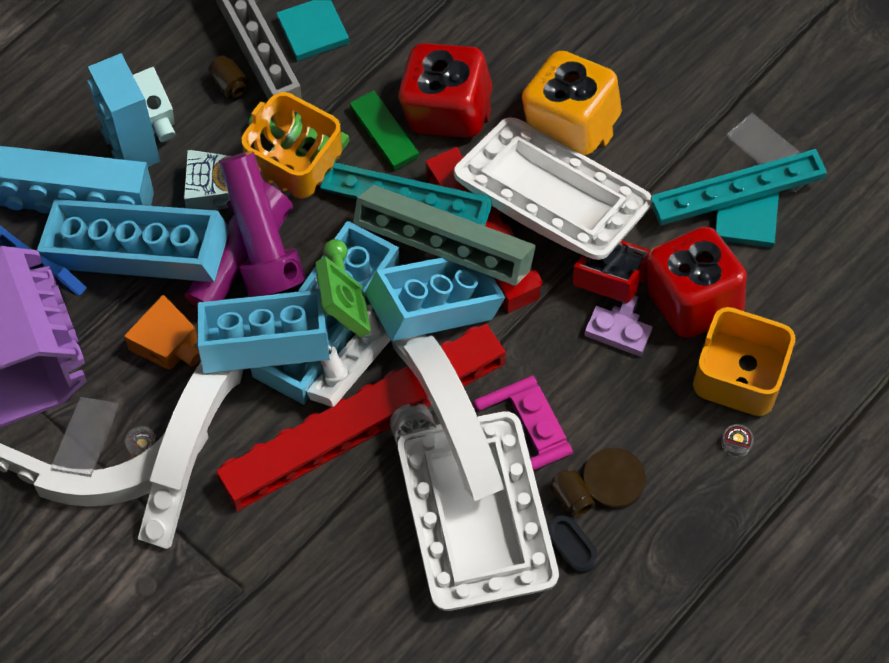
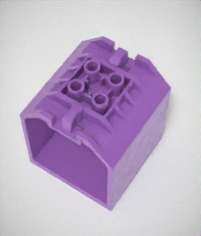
[0,246,86,427]

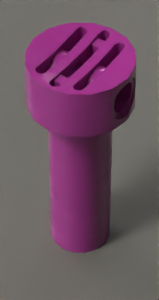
[218,151,306,297]
[184,181,293,308]

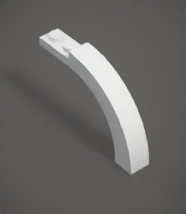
[391,334,504,501]
[138,363,244,549]
[0,432,209,506]

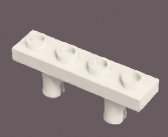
[307,304,391,407]

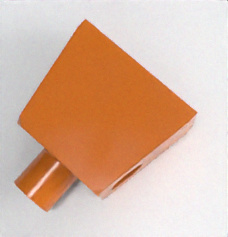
[124,295,200,369]

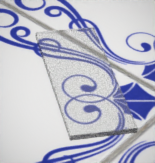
[727,113,804,193]
[51,397,120,477]

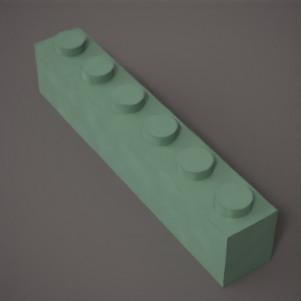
[353,185,536,286]

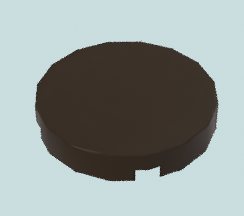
[583,448,646,509]

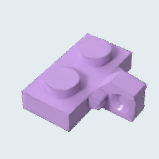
[584,295,653,357]

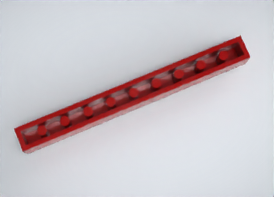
[216,323,506,512]

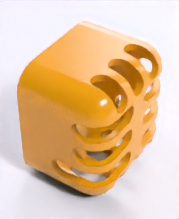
[242,92,342,199]

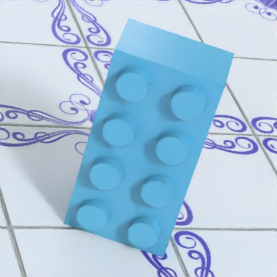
[86,53,160,167]
[364,258,505,341]
[198,290,330,373]

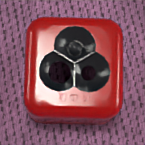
[398,43,493,138]
[647,226,747,338]

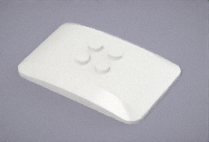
[454,117,652,260]
[398,412,559,611]

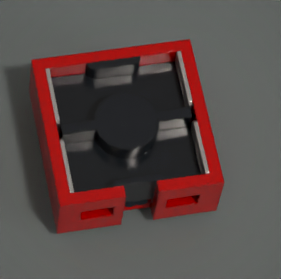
[573,241,650,303]

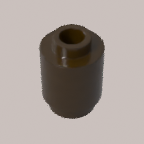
[208,56,249,98]
[550,469,595,518]

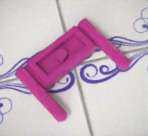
[473,375,573,471]

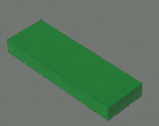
[350,90,419,171]

